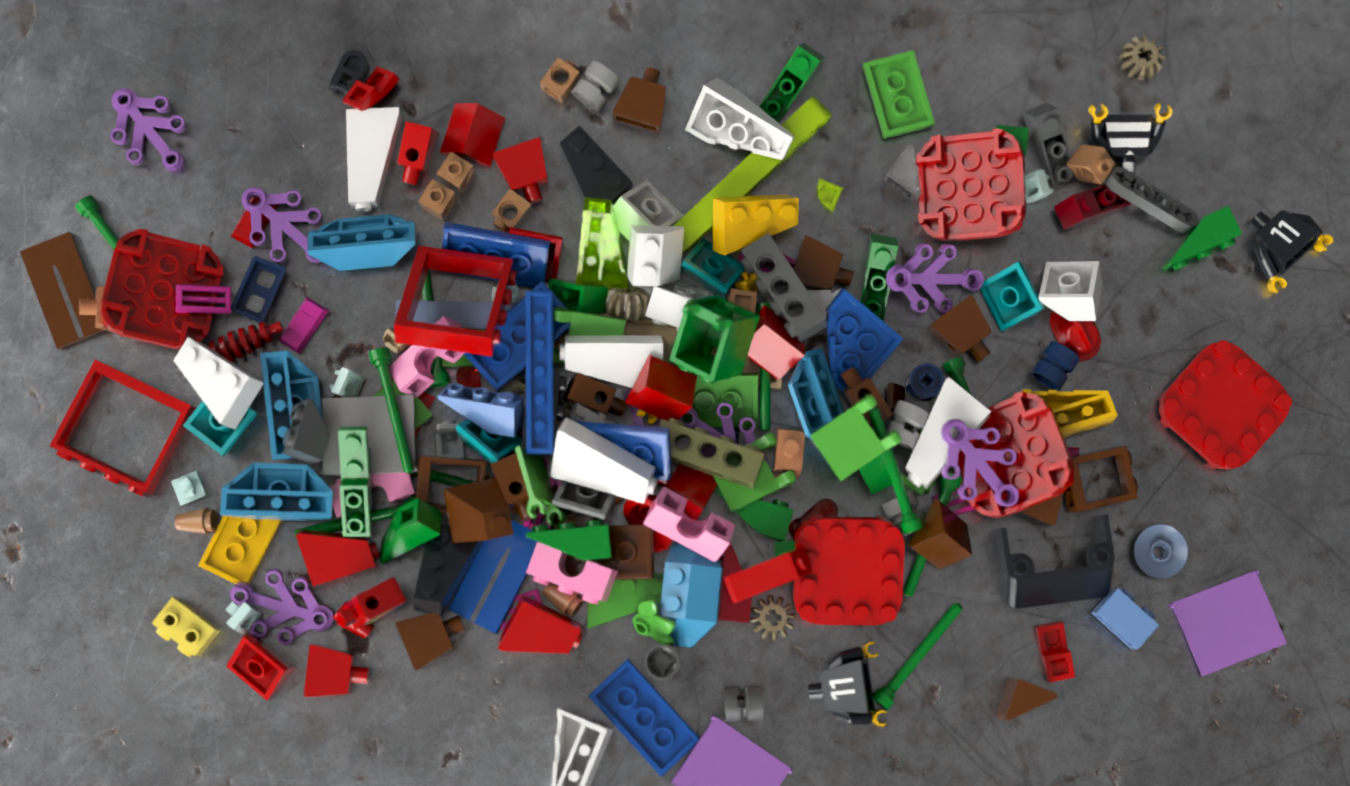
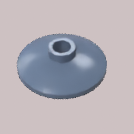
[1134,524,1188,578]

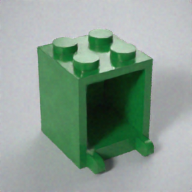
[669,295,760,383]

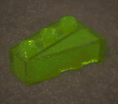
[576,197,629,289]

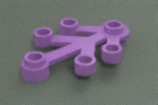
[110,88,186,173]
[241,187,322,264]
[886,243,984,313]
[678,402,768,464]
[941,419,1019,507]
[230,568,334,645]

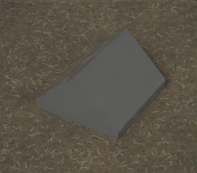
[552,480,617,522]

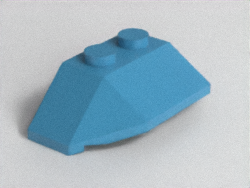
[307,214,416,271]
[788,348,845,439]
[260,350,322,461]
[220,463,333,521]
[660,541,723,647]

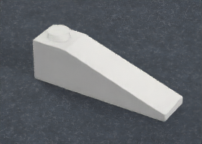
[685,78,795,160]

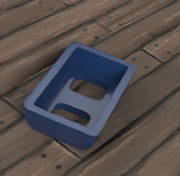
[231,256,286,322]

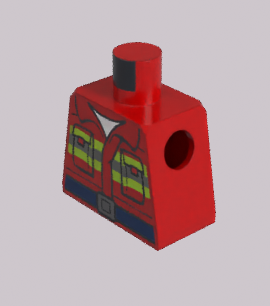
[336,577,407,630]

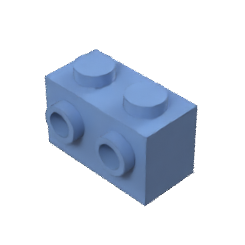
[1091,588,1159,649]

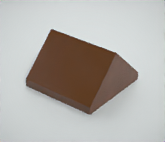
[908,499,972,569]
[996,678,1058,721]

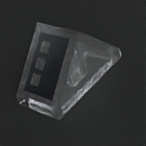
[883,144,922,201]

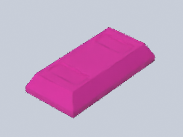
[278,297,329,355]

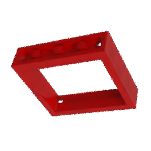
[394,245,518,356]
[49,359,196,496]

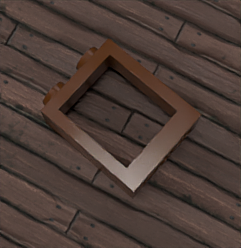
[1064,446,1138,512]
[415,454,490,513]

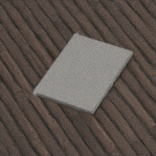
[320,395,418,476]

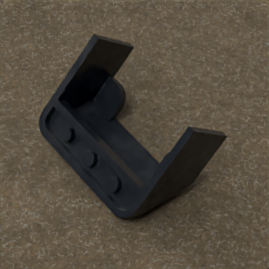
[993,514,1115,609]

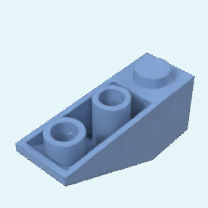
[438,383,524,437]

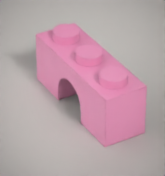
[389,315,465,398]
[329,473,416,519]
[643,487,736,562]
[526,542,618,604]

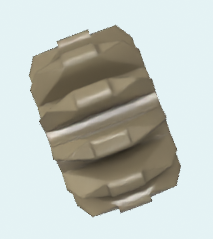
[1119,35,1165,81]
[605,286,650,321]
[750,595,796,641]

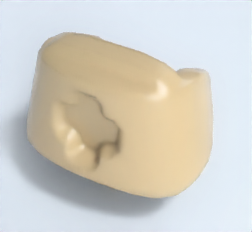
[383,327,410,354]

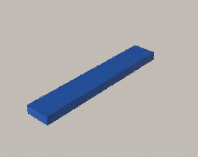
[525,291,554,455]

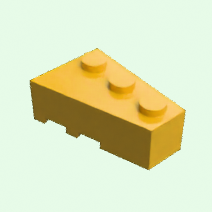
[713,194,799,256]
[1022,389,1118,439]

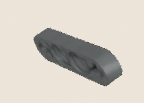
[1105,167,1198,233]

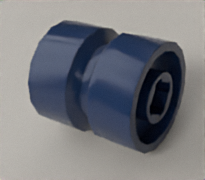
[1030,341,1080,391]
[905,363,945,402]

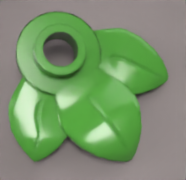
[632,599,676,645]

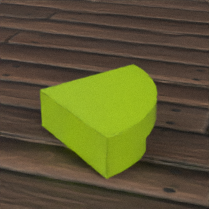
[816,178,843,213]

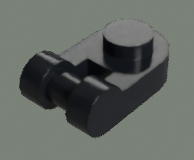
[329,50,368,96]

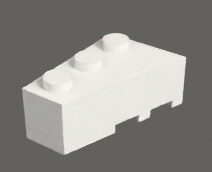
[173,338,264,429]
[552,708,613,786]

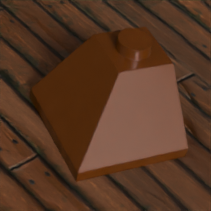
[443,477,514,543]

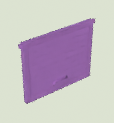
[1169,570,1287,676]
[671,715,793,786]

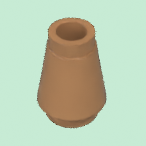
[175,507,218,534]
[542,582,584,617]

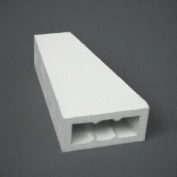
[346,107,402,212]
[559,335,663,388]
[906,377,991,489]
[550,418,657,503]

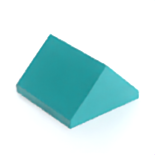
[681,238,745,299]
[980,261,1045,331]
[183,400,257,457]
[455,419,522,465]

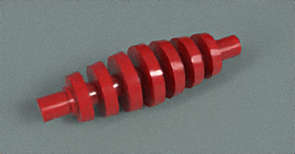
[209,321,284,362]

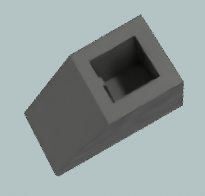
[283,398,330,464]

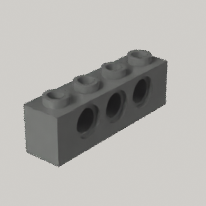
[741,233,827,343]

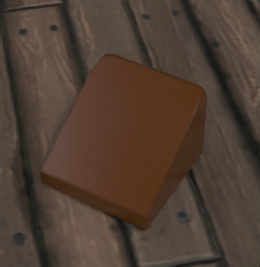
[884,383,905,412]

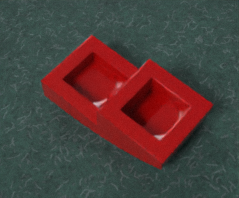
[342,66,400,111]
[1035,621,1075,683]

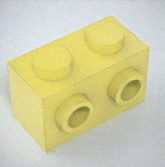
[152,597,221,657]

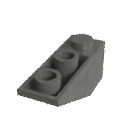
[1023,103,1078,190]

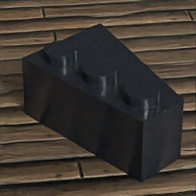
[560,125,633,224]
[413,525,484,615]

